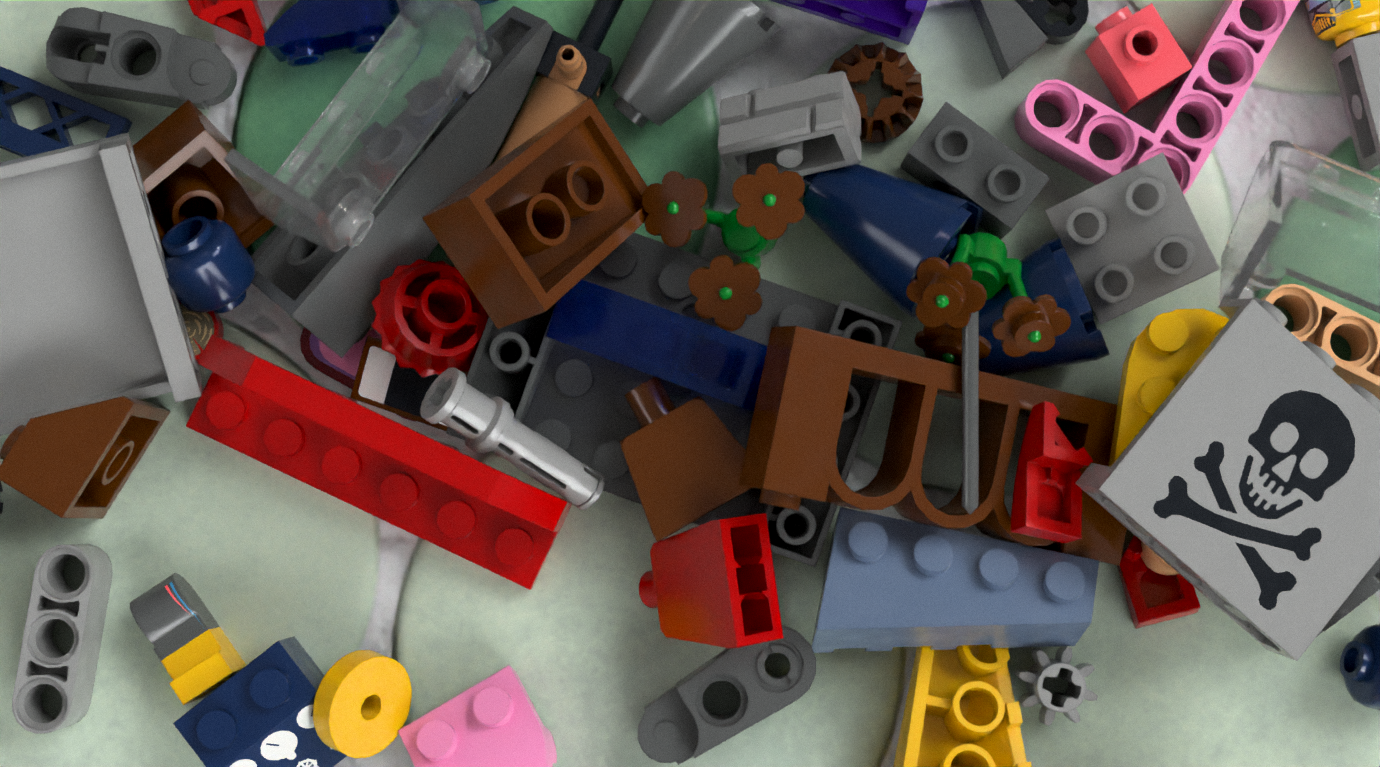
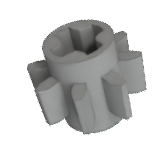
[1014,646,1098,726]

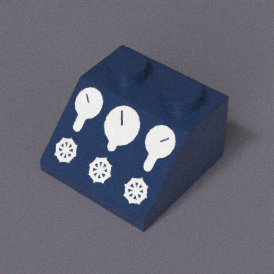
[173,636,347,767]

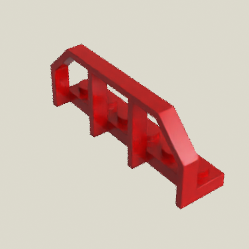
[186,334,573,590]

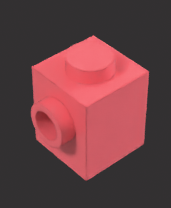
[1085,3,1193,114]

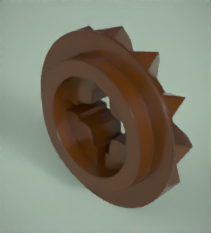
[827,42,924,143]

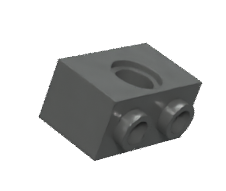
[899,102,1050,240]

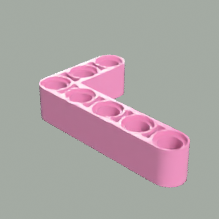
[1014,0,1300,194]

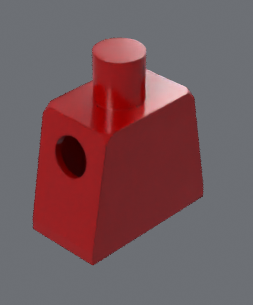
[639,513,784,648]

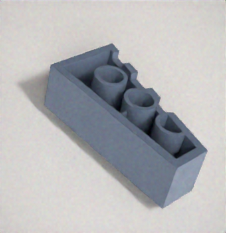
[811,507,1099,653]

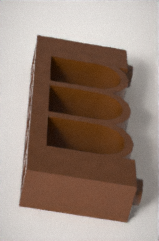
[739,326,1127,566]

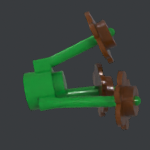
[906,232,1071,366]

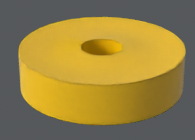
[313,650,412,758]

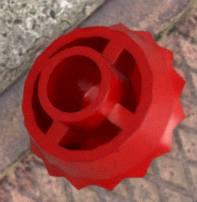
[371,259,489,378]

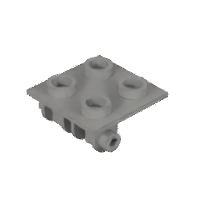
[1045,152,1220,325]

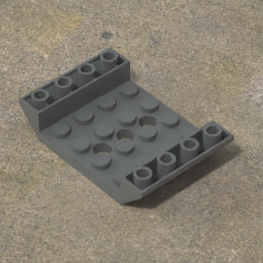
[446,232,903,567]

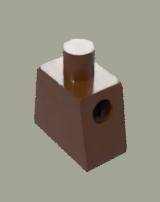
[619,376,752,542]

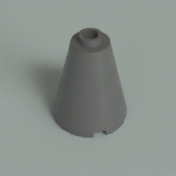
[611,0,780,128]

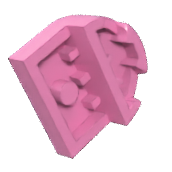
[398,665,557,767]

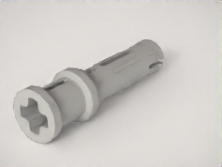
[420,367,605,510]

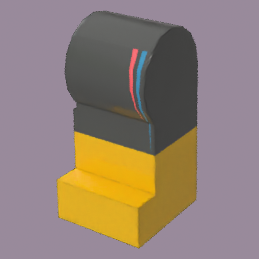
[130,573,247,705]

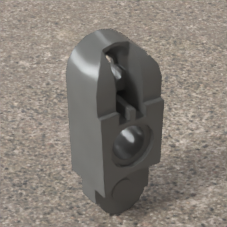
[46,7,237,110]
[637,625,816,765]

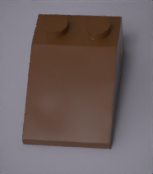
[422,98,649,329]

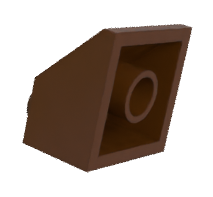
[0,396,171,519]

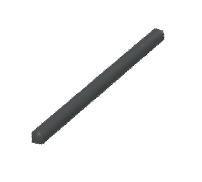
[962,311,979,515]

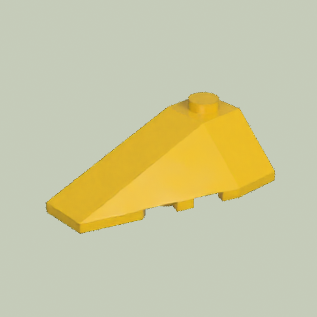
[893,645,1032,767]

